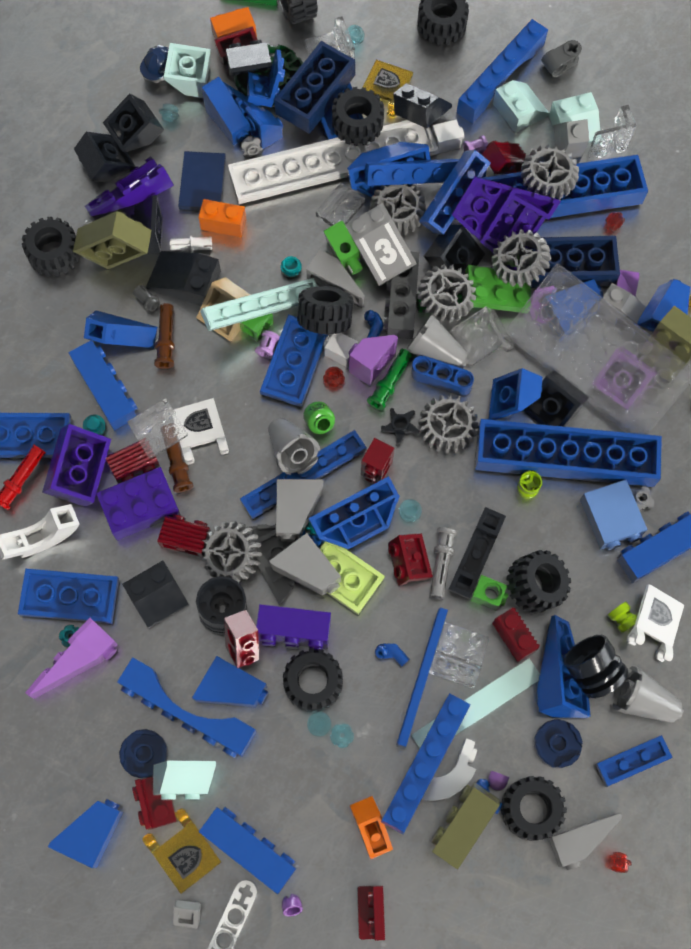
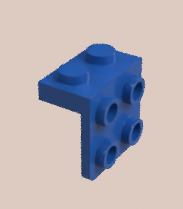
[247,50,285,108]

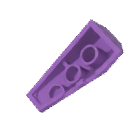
[25,618,118,699]

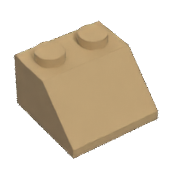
[196,277,251,341]

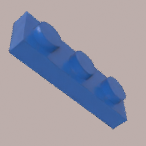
[595,735,673,787]

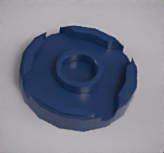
[534,719,583,768]
[119,729,168,779]

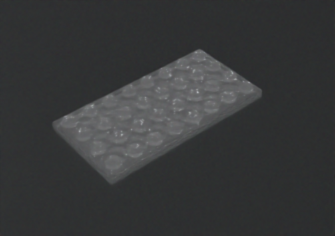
[503,263,691,435]

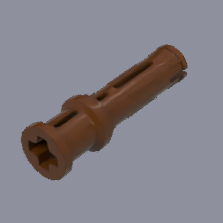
[154,303,175,369]
[161,425,193,493]

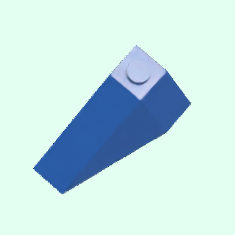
[222,81,283,150]
[537,615,591,718]

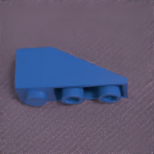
[84,310,158,348]

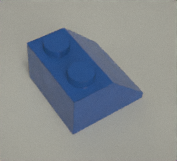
[488,368,543,420]

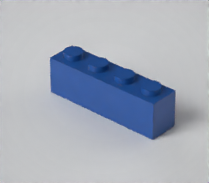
[419,150,491,235]
[68,340,138,431]
[617,511,691,583]
[199,807,296,894]

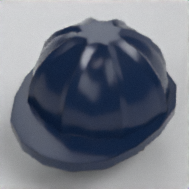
[140,45,169,81]

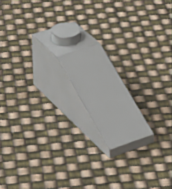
[306,249,365,308]
[596,283,653,339]
[548,813,623,870]

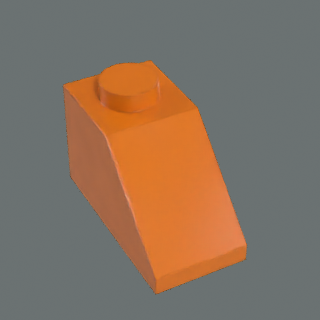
[350,796,393,859]

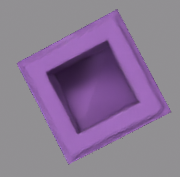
[616,270,640,297]

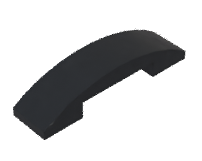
[448,507,506,599]

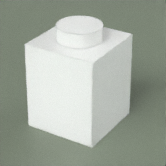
[432,119,464,154]
[323,333,358,368]

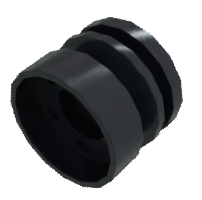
[196,576,247,635]
[563,634,629,699]

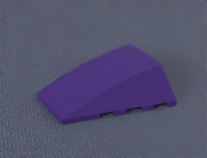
[85,156,174,216]
[452,176,561,271]

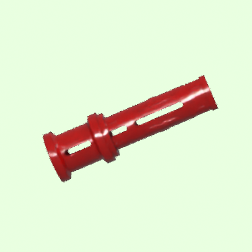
[0,445,46,510]

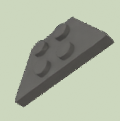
[246,524,296,604]

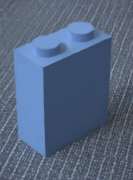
[580,480,648,550]

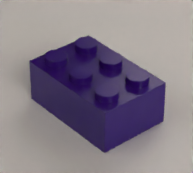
[42,424,111,507]
[96,467,181,541]
[256,604,331,651]

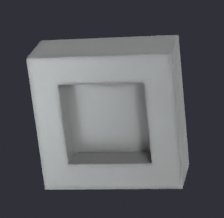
[173,900,201,929]

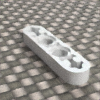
[208,880,258,949]

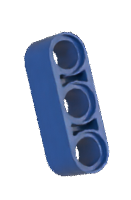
[411,355,474,396]

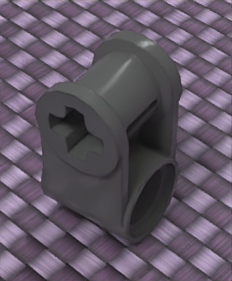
[541,40,582,77]

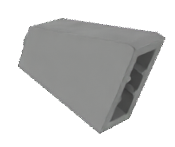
[553,119,589,164]
[276,479,323,542]
[269,533,341,596]

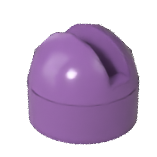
[488,771,509,791]
[282,894,303,917]

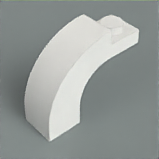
[0,504,80,560]
[421,738,477,802]

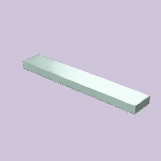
[200,278,317,331]
[411,658,540,749]

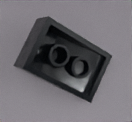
[146,251,221,306]

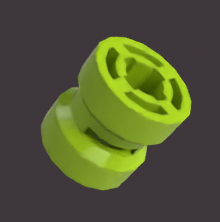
[517,471,542,499]
[607,601,637,634]

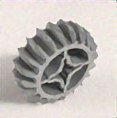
[521,144,579,200]
[369,184,426,235]
[492,229,551,288]
[418,264,476,323]
[418,394,479,454]
[201,521,263,583]

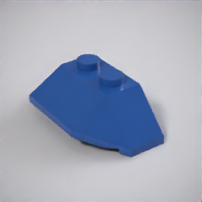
[347,142,430,197]
[308,476,400,549]

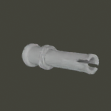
[429,527,457,599]

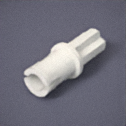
[169,235,212,253]

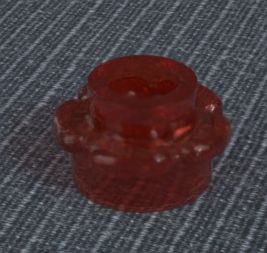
[605,212,625,232]
[323,367,345,388]
[607,852,632,873]

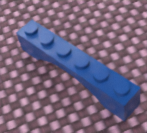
[456,19,548,124]
[117,657,257,758]

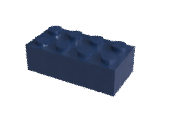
[274,41,356,134]
[527,236,620,288]

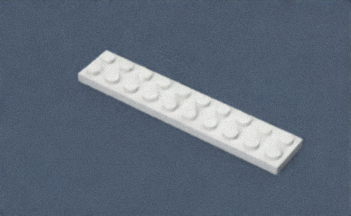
[228,120,438,204]

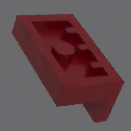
[388,533,433,586]
[132,777,178,830]
[357,886,385,941]

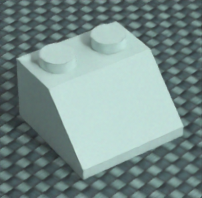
[164,43,211,98]
[493,80,549,133]
[549,92,601,143]
[153,761,216,800]

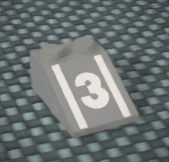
[345,203,417,286]

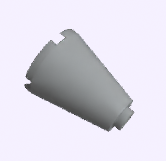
[406,314,469,369]
[268,418,320,475]
[613,666,684,723]

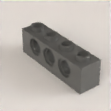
[383,251,420,339]

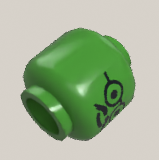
[303,401,335,434]

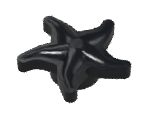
[381,408,419,445]

